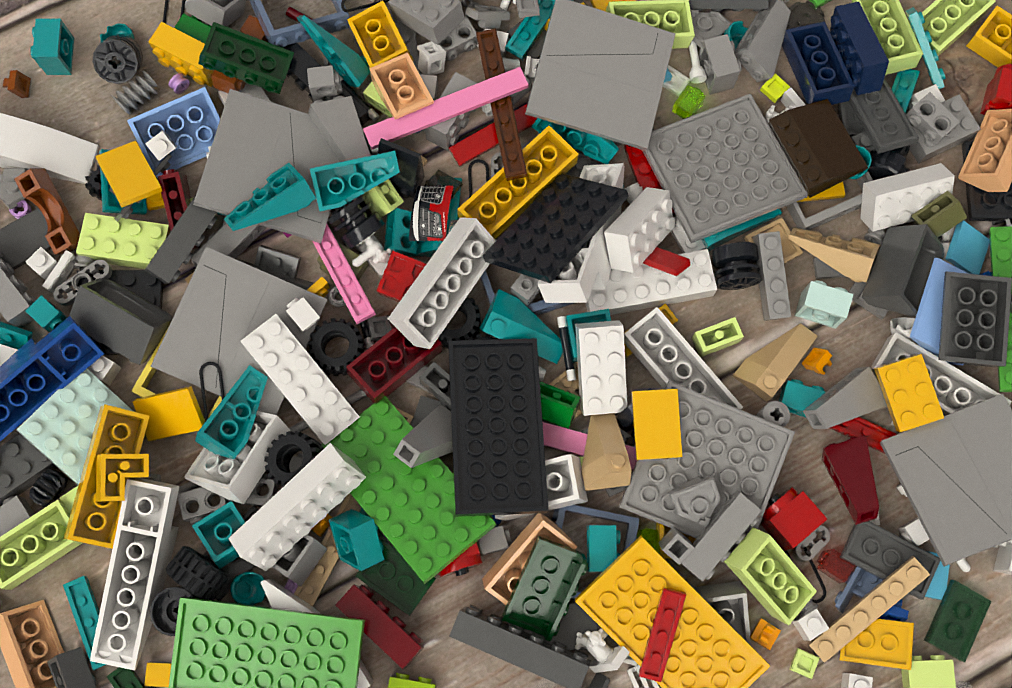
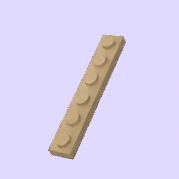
[808,556,930,663]

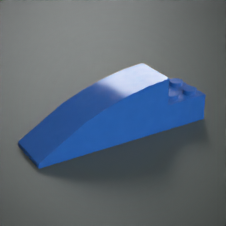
[0,316,104,441]

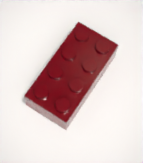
[346,327,442,404]
[335,584,424,669]

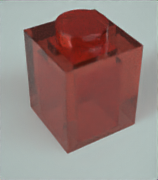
[816,549,855,584]

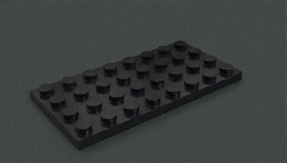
[448,338,549,517]

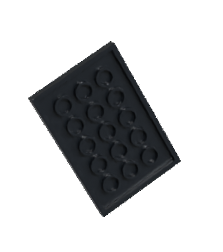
[482,174,629,284]

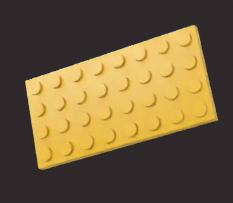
[575,536,770,688]

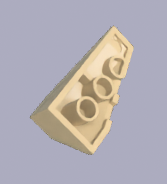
[788,228,880,283]
[733,323,818,402]
[581,413,632,491]

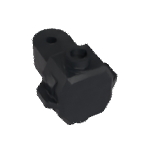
[868,145,910,180]

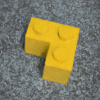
[96,454,149,502]

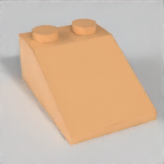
[369,53,434,120]

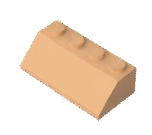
[958,109,1012,192]
[482,513,578,605]
[0,600,64,688]

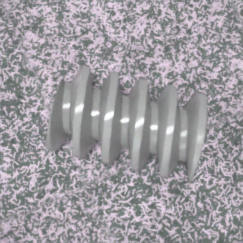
[111,70,158,115]
[756,401,790,427]

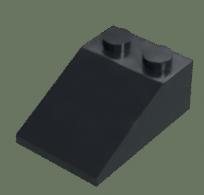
[378,138,425,198]

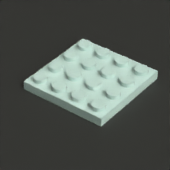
[17,369,134,485]

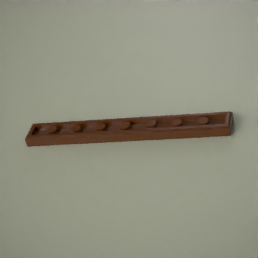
[476,28,528,181]

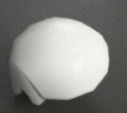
[890,317,915,342]

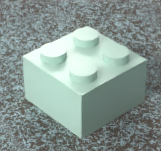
[795,280,853,329]

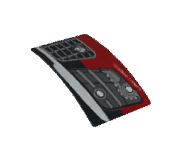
[409,186,454,241]

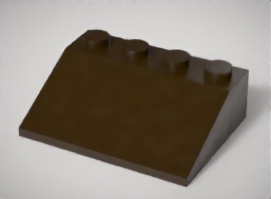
[769,99,868,198]

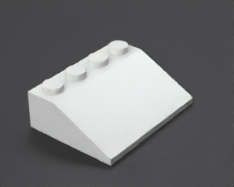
[184,411,291,504]

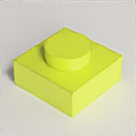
[760,73,790,103]

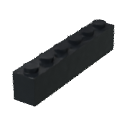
[274,42,370,127]

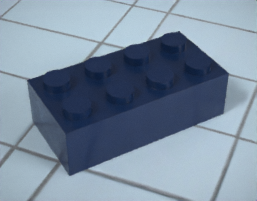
[829,2,889,95]
[782,21,855,105]

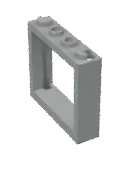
[786,172,873,230]

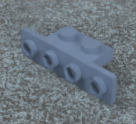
[835,567,883,613]

